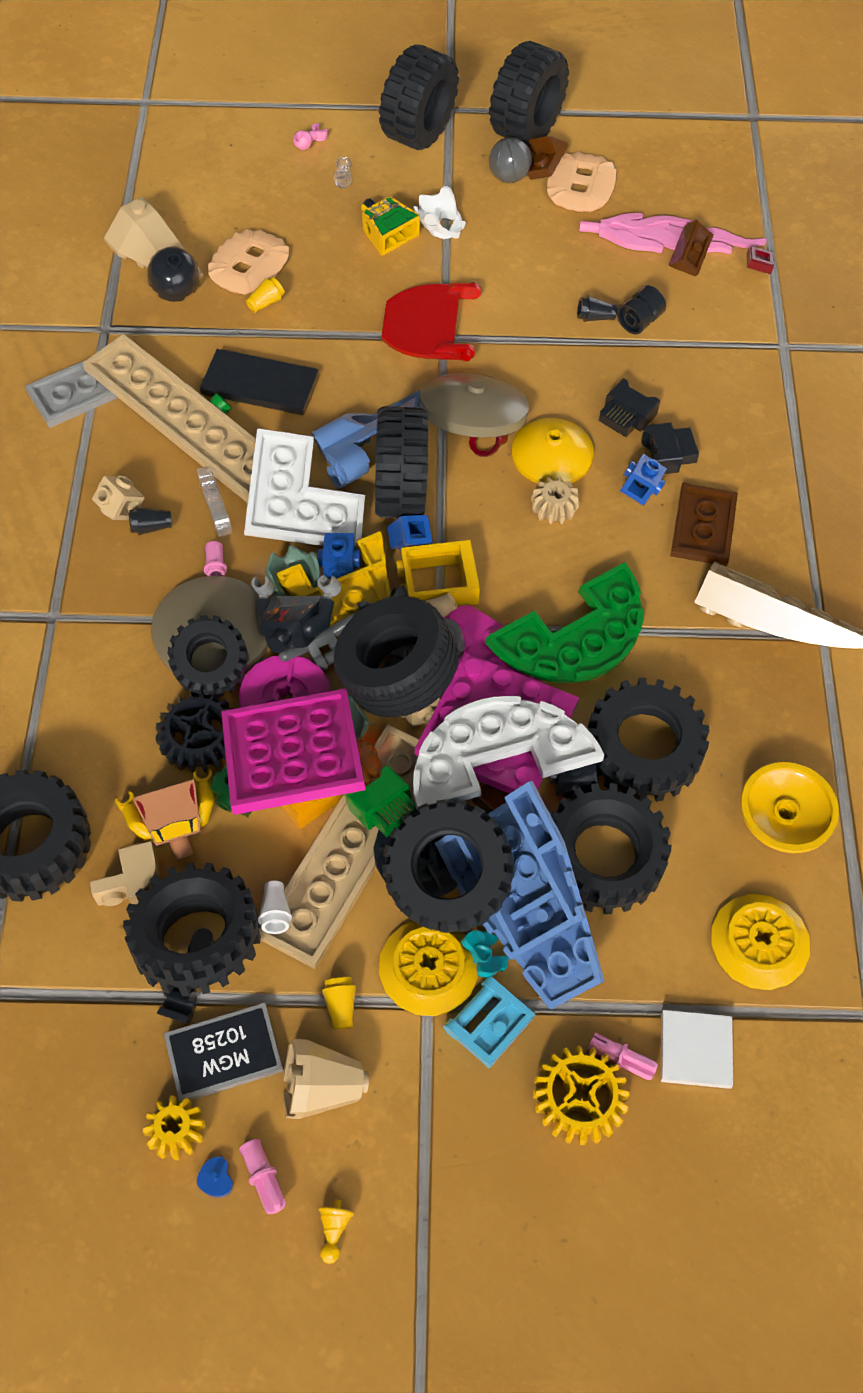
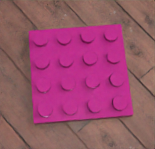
[415,652,579,794]
[221,688,366,815]

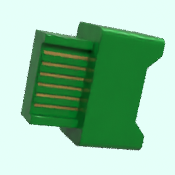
[345,765,417,837]

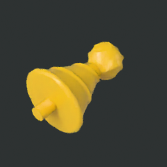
[318,1199,354,1264]

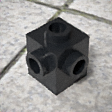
[549,763,597,798]

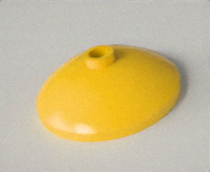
[511,418,594,484]
[740,762,839,853]

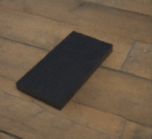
[200,349,319,415]

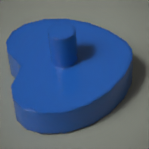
[197,1157,234,1198]

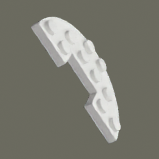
[413,696,604,811]

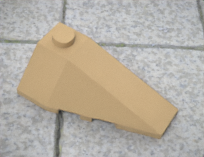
[104,197,203,279]

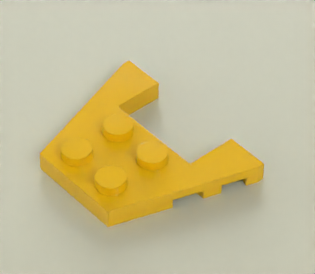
[276,531,390,639]

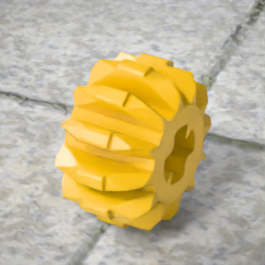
[143,1096,206,1160]

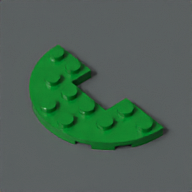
[485,562,644,683]

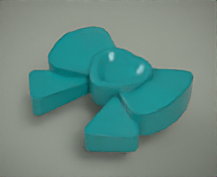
[461,930,509,978]

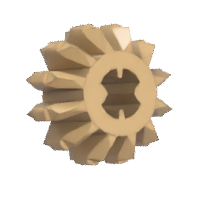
[531,476,579,525]

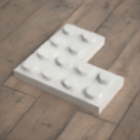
[244,428,365,550]

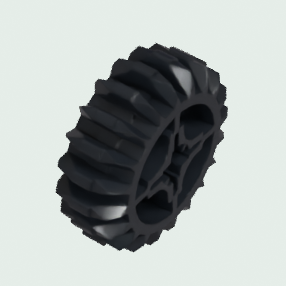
[155,692,233,773]

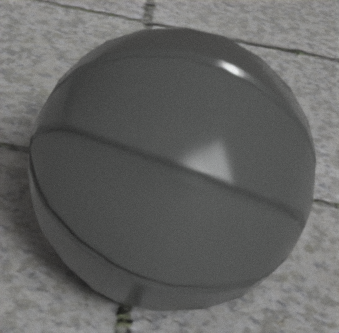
[489,137,532,183]

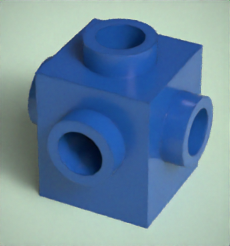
[620,454,667,506]
[318,533,360,579]

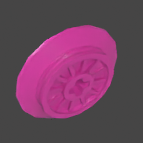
[239,656,330,708]

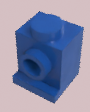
[387,515,432,550]

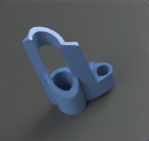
[311,390,421,489]

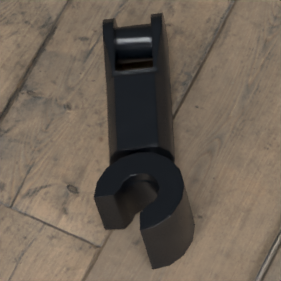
[156,928,214,1024]

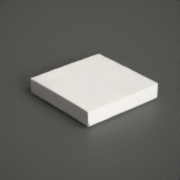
[661,1010,733,1089]

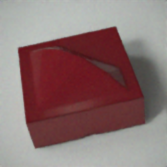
[746,246,774,274]

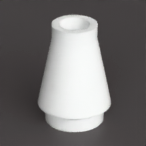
[258,881,292,934]

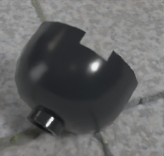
[147,247,199,302]

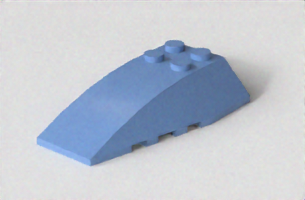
[435,781,605,1010]

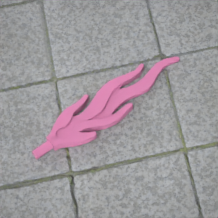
[579,213,767,254]

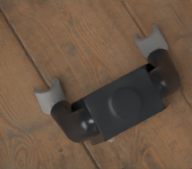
[251,575,341,653]

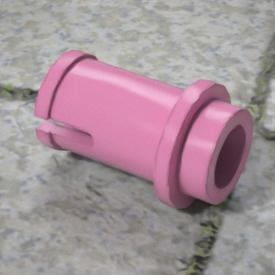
[204,541,227,576]

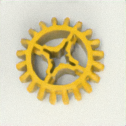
[533,1045,630,1145]

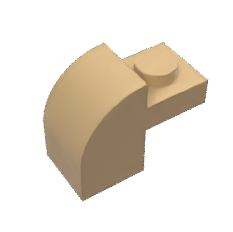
[90,841,160,906]

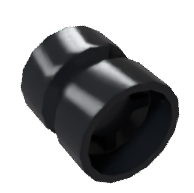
[617,285,666,335]

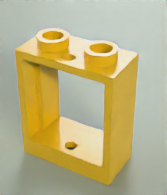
[396,540,480,606]

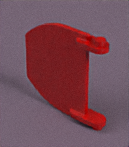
[381,282,481,362]

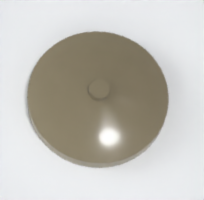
[419,373,529,438]
[151,576,268,672]

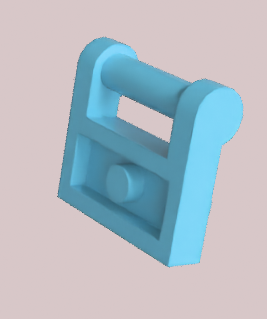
[443,976,535,1069]

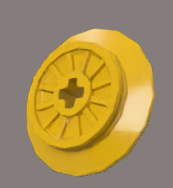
[711,894,810,990]
[379,921,478,1016]

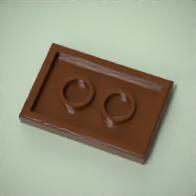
[670,483,738,566]

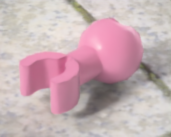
[293,123,328,150]

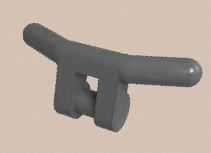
[279,613,356,672]

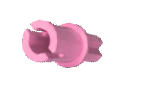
[587,1032,658,1080]
[239,1139,286,1215]

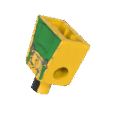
[361,197,420,256]

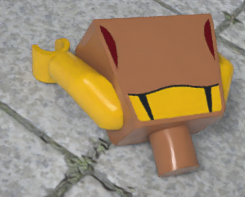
[115,769,214,861]

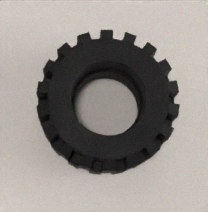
[167,615,249,698]

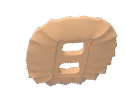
[547,151,617,213]
[208,229,289,295]

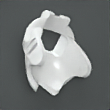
[413,186,466,239]

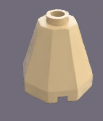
[283,1039,369,1119]

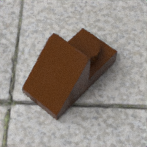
[528,136,568,180]

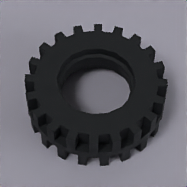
[587,678,710,802]
[551,783,672,914]
[123,863,261,996]

